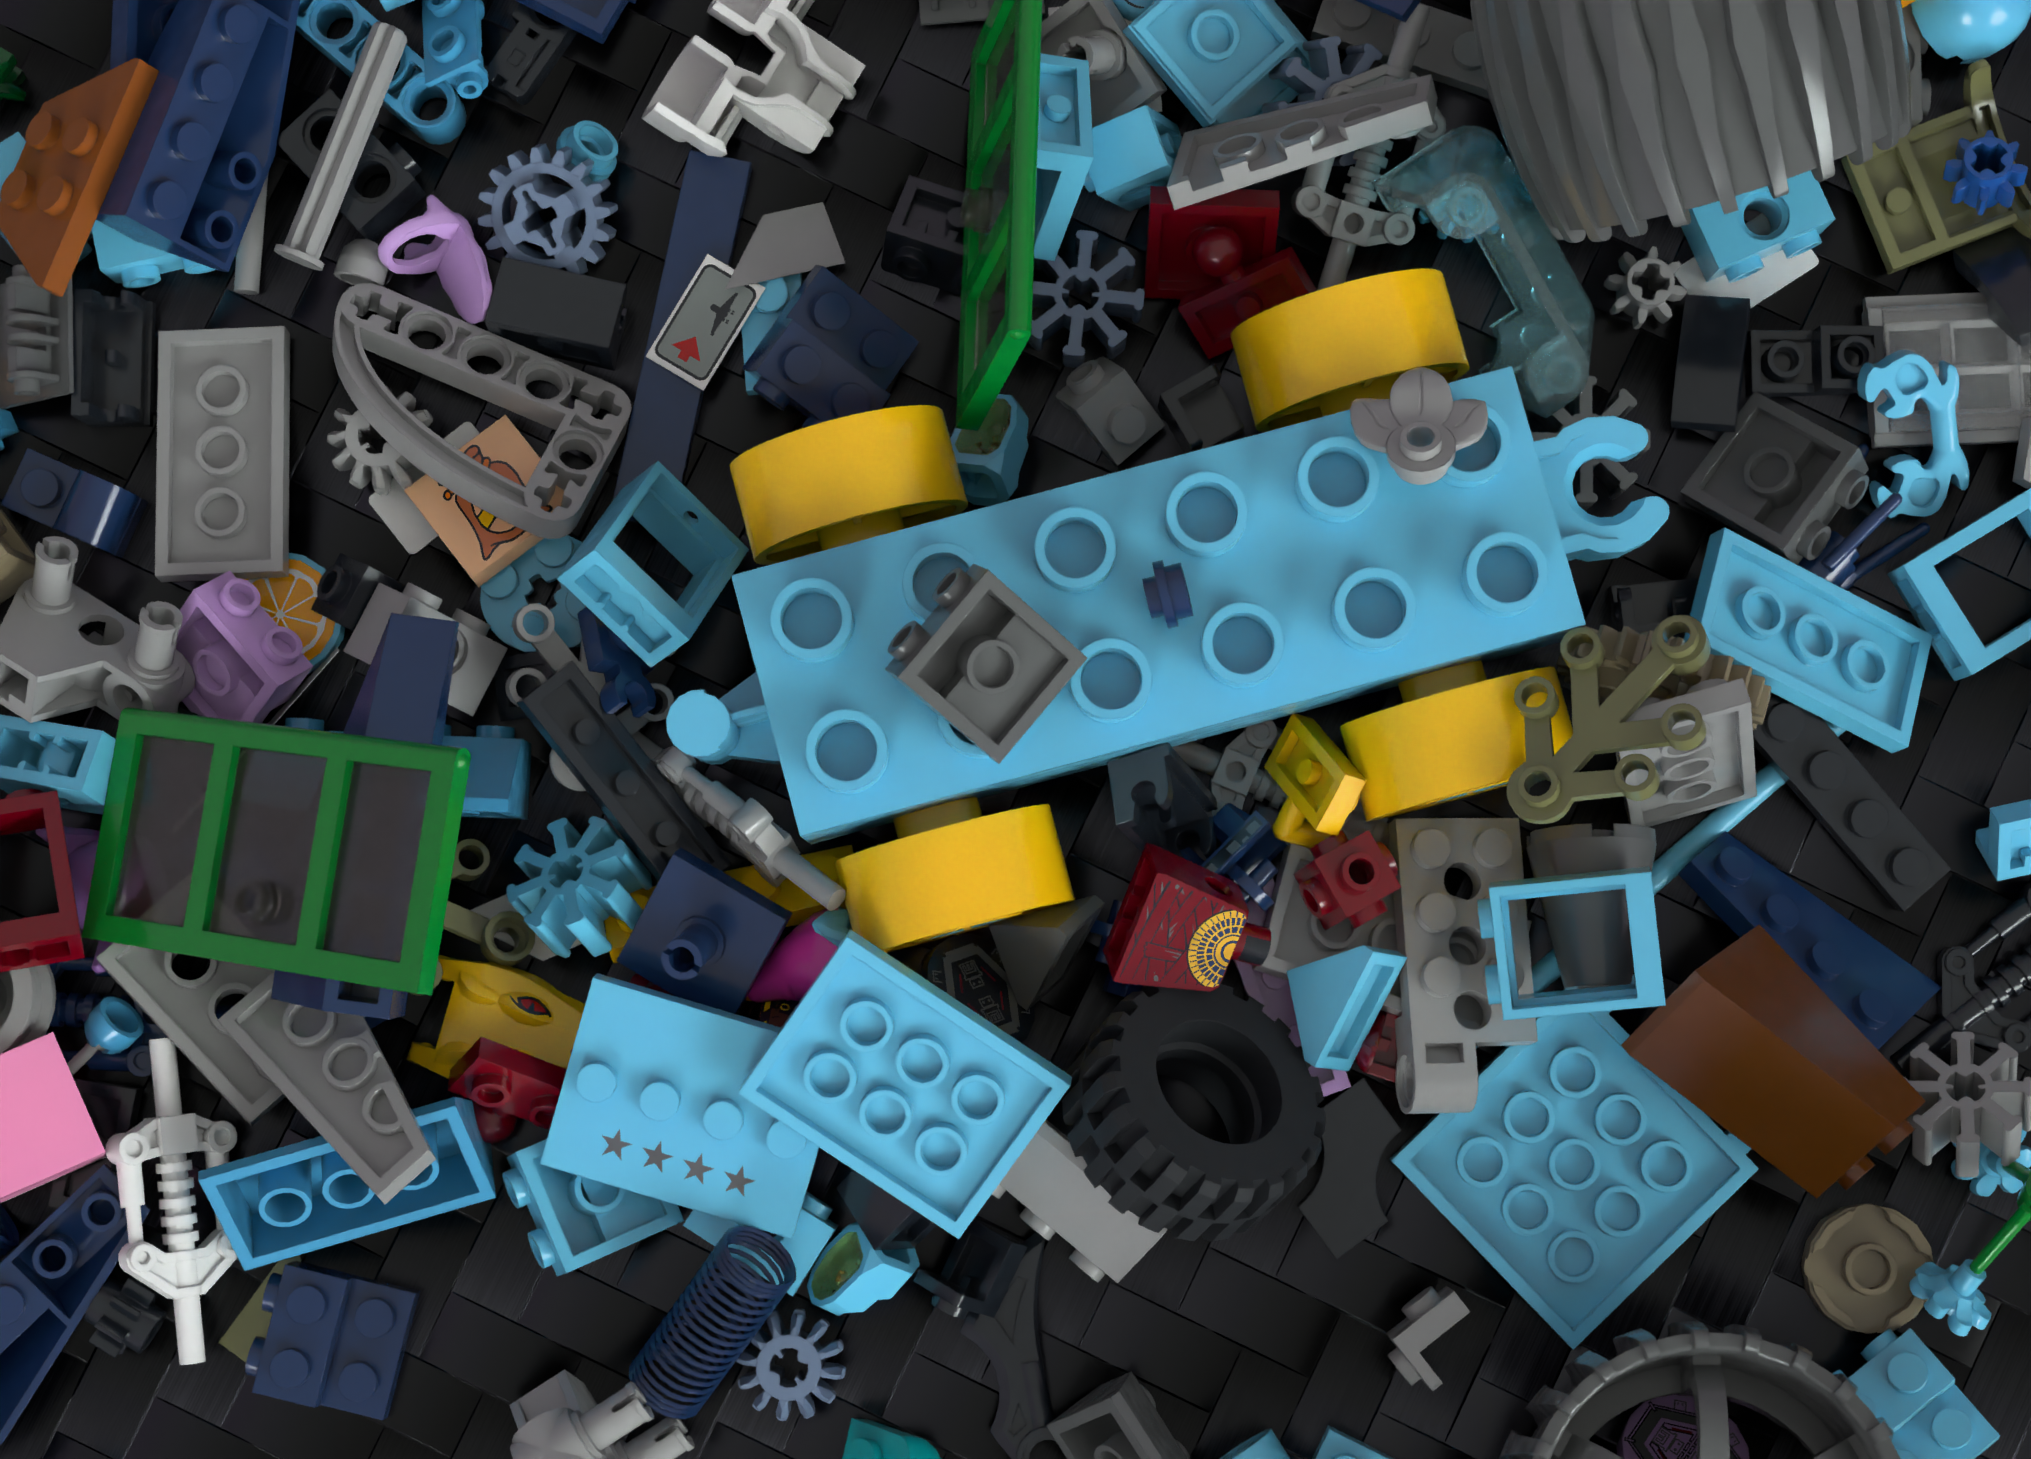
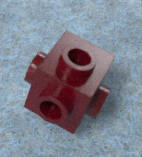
[1293,830,1402,931]

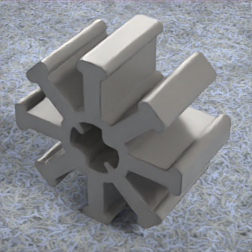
[1904,1031,2031,1177]

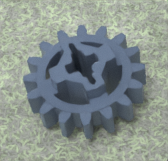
[477,143,618,275]

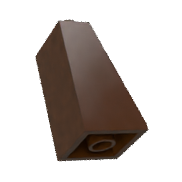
[1621,924,1926,1199]

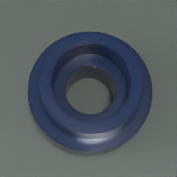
[1142,560,1194,629]

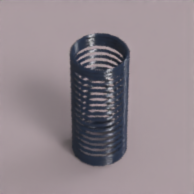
[629,1226,796,1419]

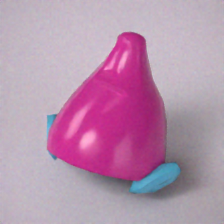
[748,906,852,1003]

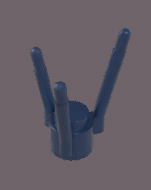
[1798,443,1930,590]

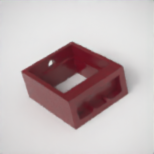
[0,789,85,972]

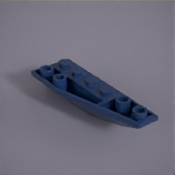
[96,0,300,272]
[271,613,459,1020]
[0,1163,151,1445]

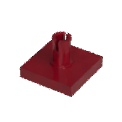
[1144,186,1280,299]

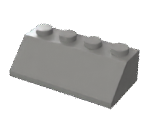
[992,1119,1168,1283]

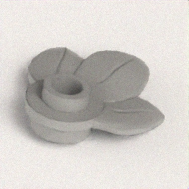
[1350,367,1488,485]

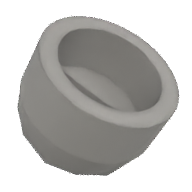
[334,238,388,287]

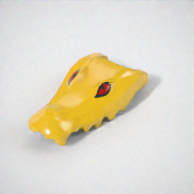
[407,955,585,1079]

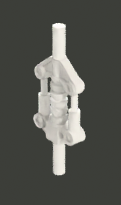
[105,1038,238,1365]

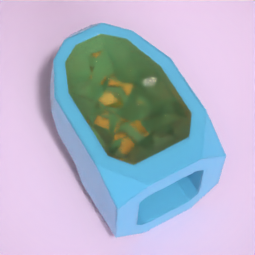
[950,394,1029,506]
[807,1221,920,1316]

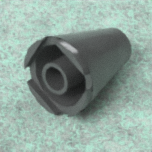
[1526,823,1657,990]

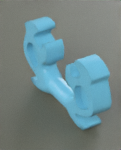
[1857,349,1970,518]

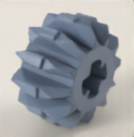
[736,1308,846,1421]

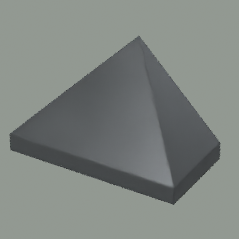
[988,895,1105,1011]

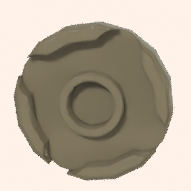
[1801,1203,1934,1334]

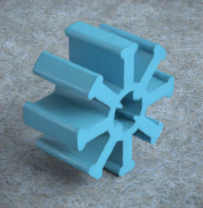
[506,816,652,958]

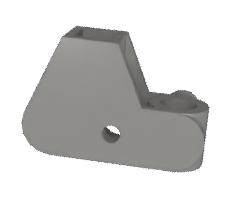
[0,536,195,723]
[509,1369,695,1459]

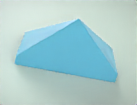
[1287,945,1407,1071]

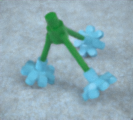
[1909,1129,2031,1337]

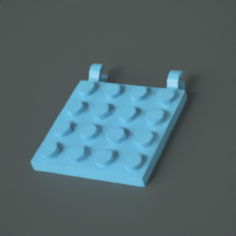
[1390,974,1759,1350]

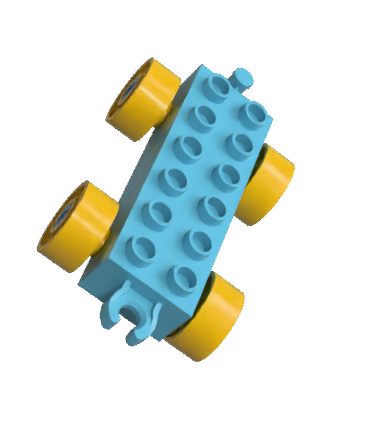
[666,269,1670,953]

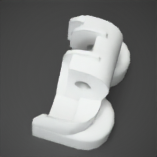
[641,0,866,157]

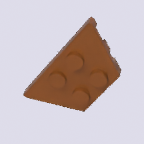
[0,58,159,297]

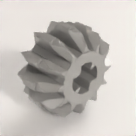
[327,386,433,495]

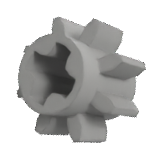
[1604,246,1687,329]

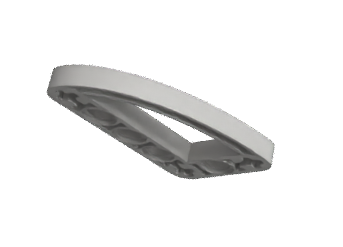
[332,283,632,539]

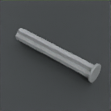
[274,22,407,271]

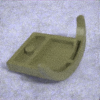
[1841,59,2031,275]

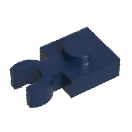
[577,607,656,718]

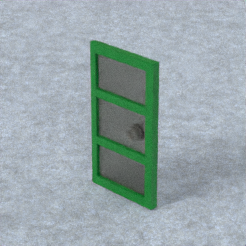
[956,0,1043,431]
[82,707,471,995]

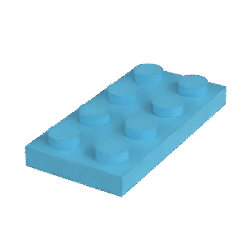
[1684,528,1933,753]

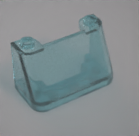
[1372,125,1595,418]

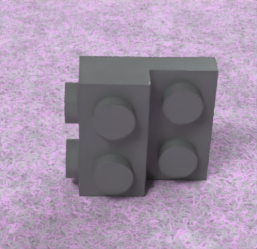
[1680,391,1869,565]
[885,564,1087,764]

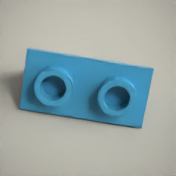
[422,0,489,99]

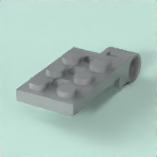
[1388,818,1538,1114]
[96,876,286,1126]

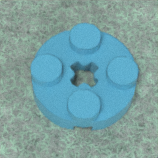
[480,535,585,653]

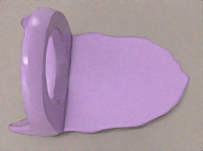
[378,195,493,325]

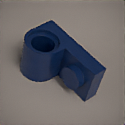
[1,448,148,559]

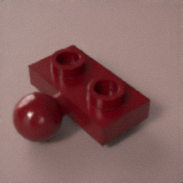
[1178,225,1317,359]
[448,1037,567,1143]

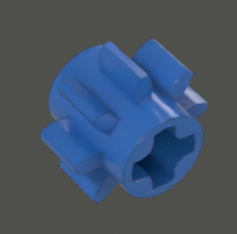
[1943,130,2028,216]

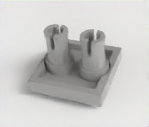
[1000,0,1168,128]

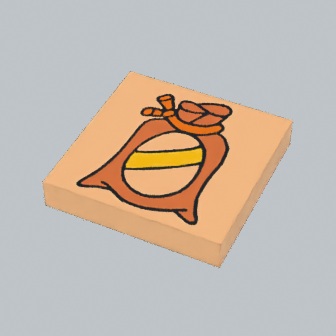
[404,414,564,587]

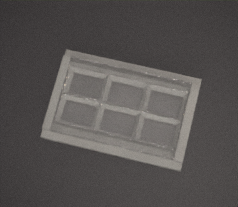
[1862,292,2031,449]

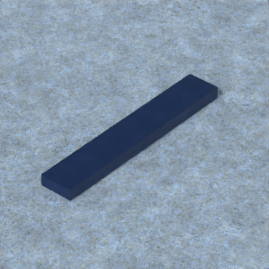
[613,150,753,524]

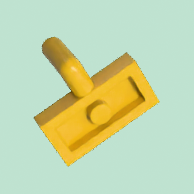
[1264,714,1367,848]

